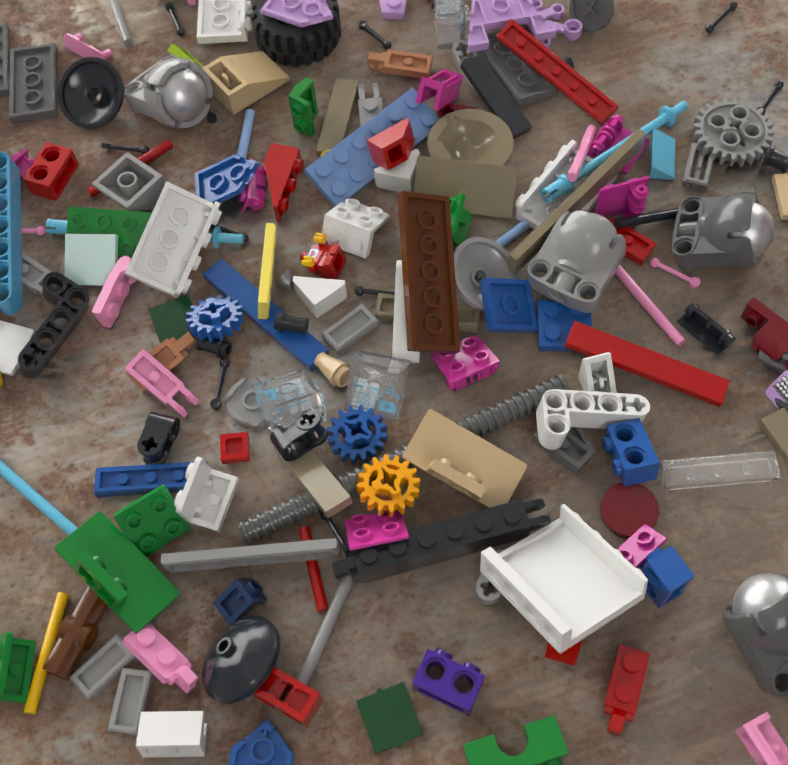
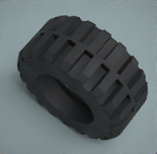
[252,0,341,67]

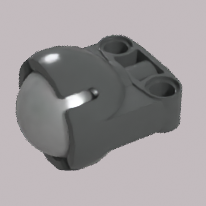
[672,192,775,271]
[723,573,788,698]

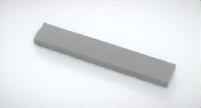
[161,538,342,573]

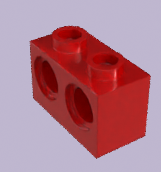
[23,142,79,201]
[252,667,323,728]

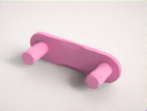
[63,33,113,60]

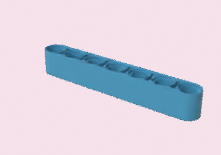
[0,151,23,315]

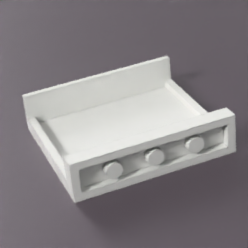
[480,504,648,654]

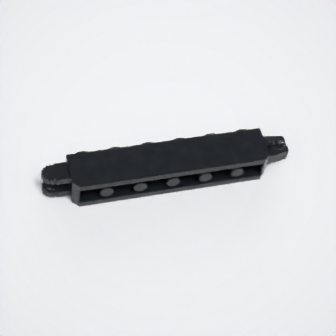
[332,498,551,583]

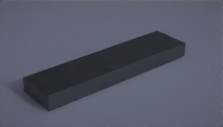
[460,54,532,139]

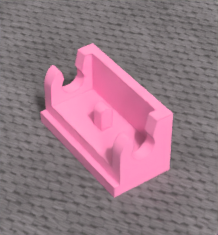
[735,712,788,765]

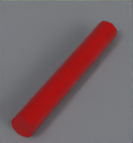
[298,526,328,613]

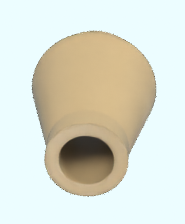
[314,352,353,388]

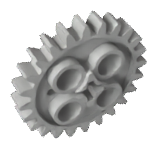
[691,97,775,167]

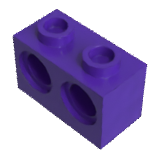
[412,649,485,716]

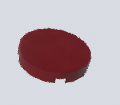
[600,482,659,539]

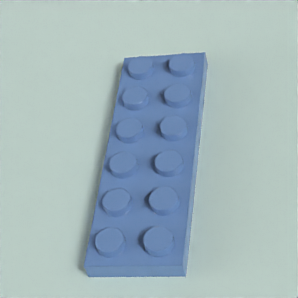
[304,87,440,207]

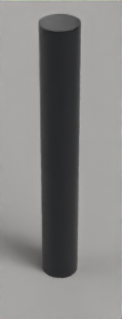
[613,208,679,229]

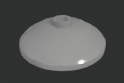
[453,237,520,312]

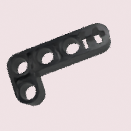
[18,272,89,378]

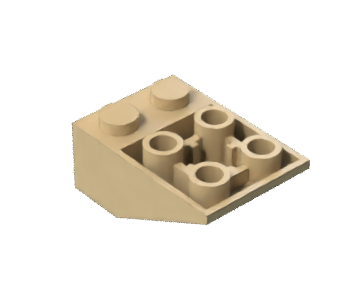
[203,51,290,115]

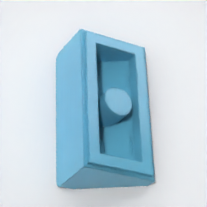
[649,129,675,180]

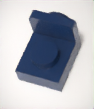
[213,578,267,625]

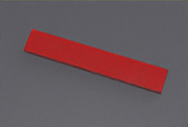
[496,19,619,126]
[564,320,730,407]

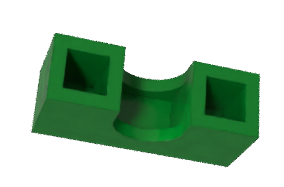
[463,715,569,765]

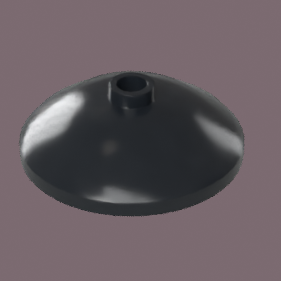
[58,57,125,129]
[202,615,280,704]

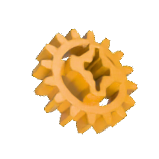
[357,454,420,517]

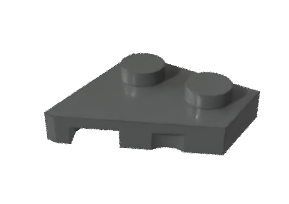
[532,427,595,475]

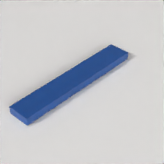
[203,259,329,371]

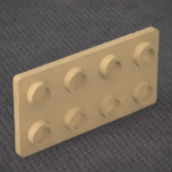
[402,409,527,508]

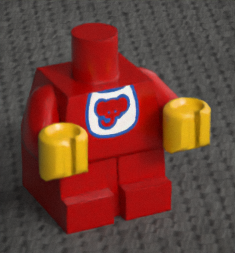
[300,233,347,280]

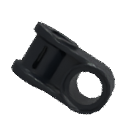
[270,410,328,462]
[137,412,180,465]

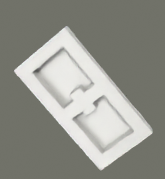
[136,711,207,758]

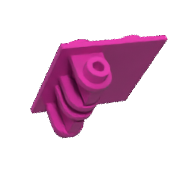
[587,115,650,175]
[595,176,650,218]
[429,334,500,391]
[344,510,409,551]

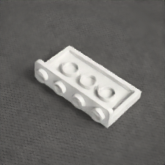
[197,0,252,44]
[515,140,618,230]
[124,181,222,298]

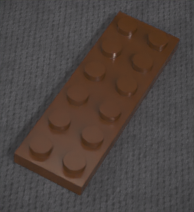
[397,190,461,354]

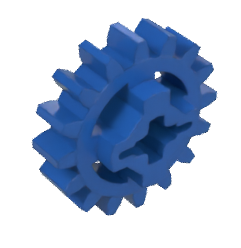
[186,295,244,342]
[327,405,388,465]

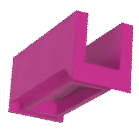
[415,68,463,110]

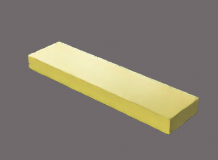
[258,223,276,319]

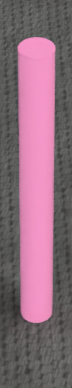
[567,125,596,182]
[615,265,686,347]

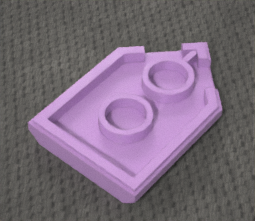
[260,0,333,28]

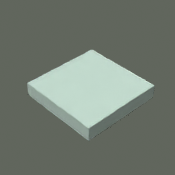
[65,234,118,286]

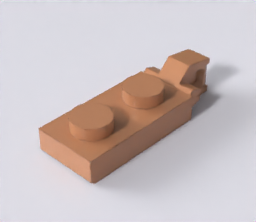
[367,49,433,79]
[125,332,195,394]

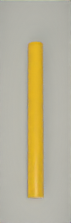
[23,592,69,715]

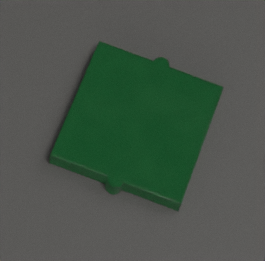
[148,295,193,343]
[356,682,424,755]

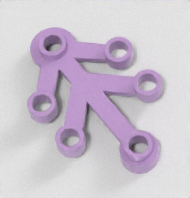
[526,0,583,49]

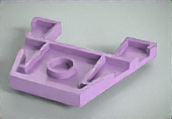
[467,0,557,53]

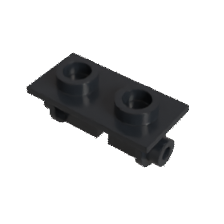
[677,303,736,356]

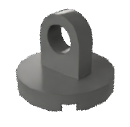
[570,0,614,33]

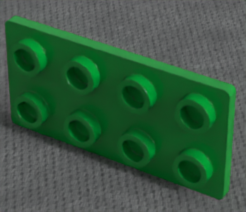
[66,206,152,260]
[55,511,180,633]

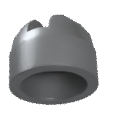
[274,269,295,292]

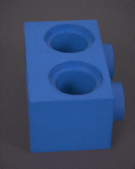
[602,418,660,487]
[641,546,695,609]

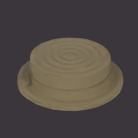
[427,109,514,166]

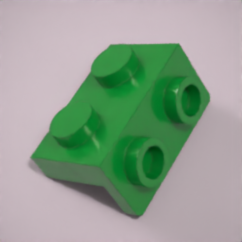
[288,77,318,137]

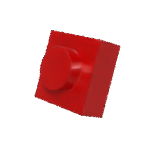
[220,432,250,464]

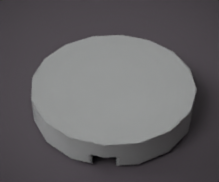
[226,376,281,428]

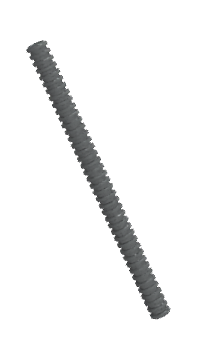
[238,374,570,545]

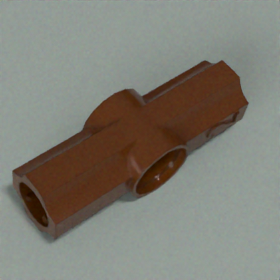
[42,586,108,681]

